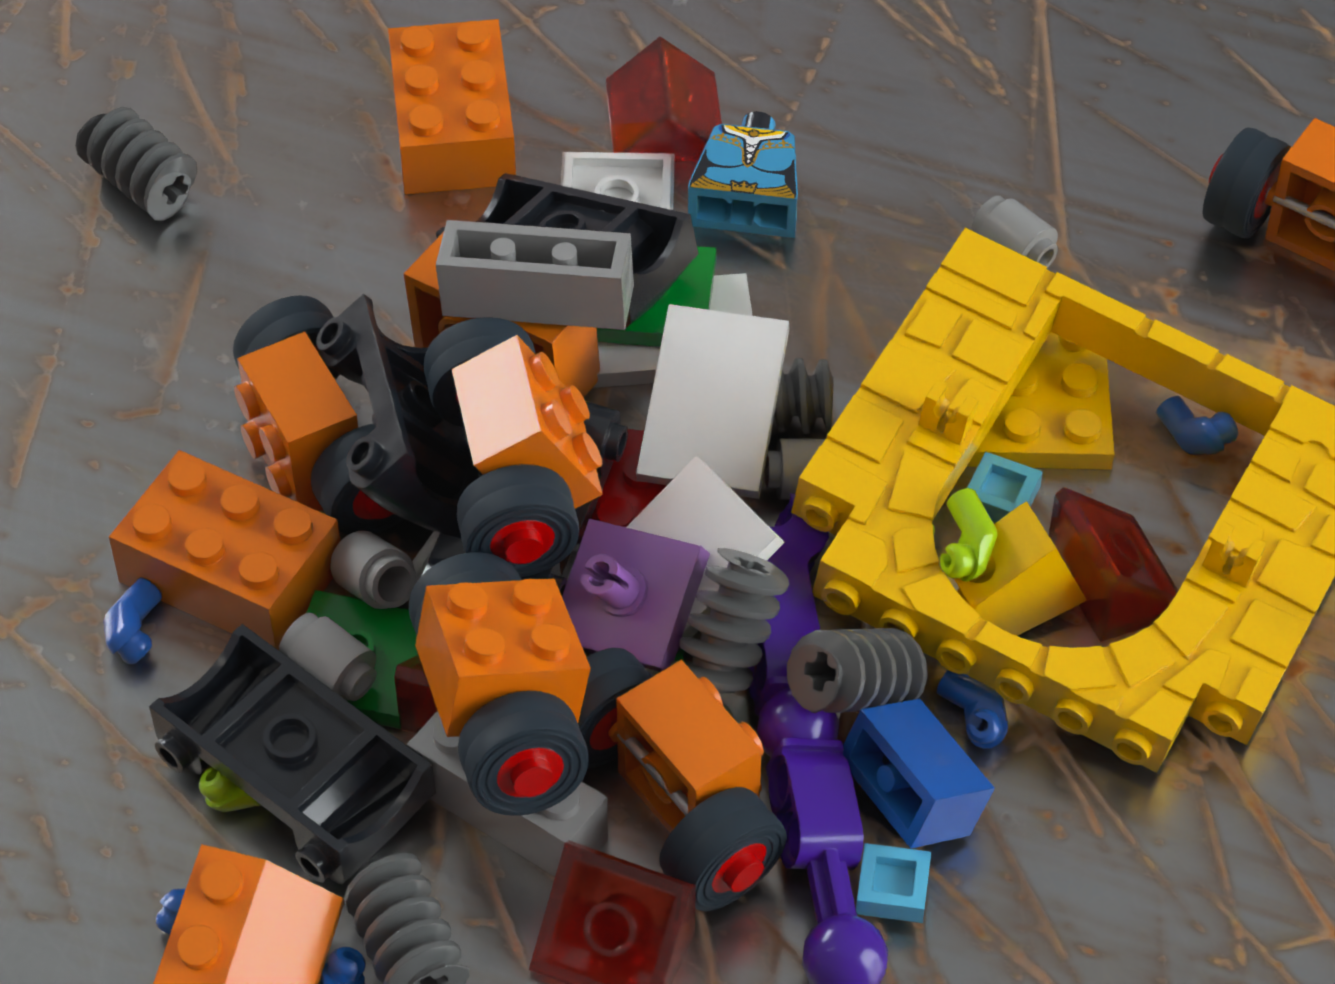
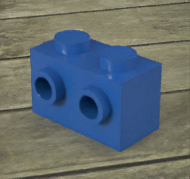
[843,699,995,849]

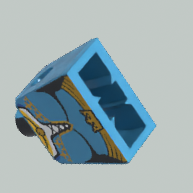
[688,111,798,238]

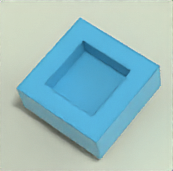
[967,451,1043,522]
[856,843,931,923]

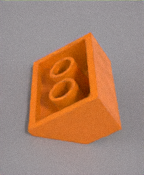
[153,844,345,984]

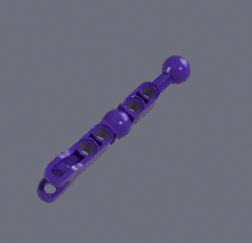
[748,493,888,984]

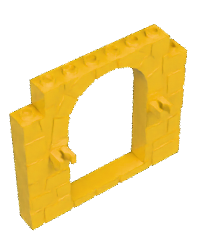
[791,227,1335,773]

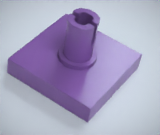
[562,519,710,672]

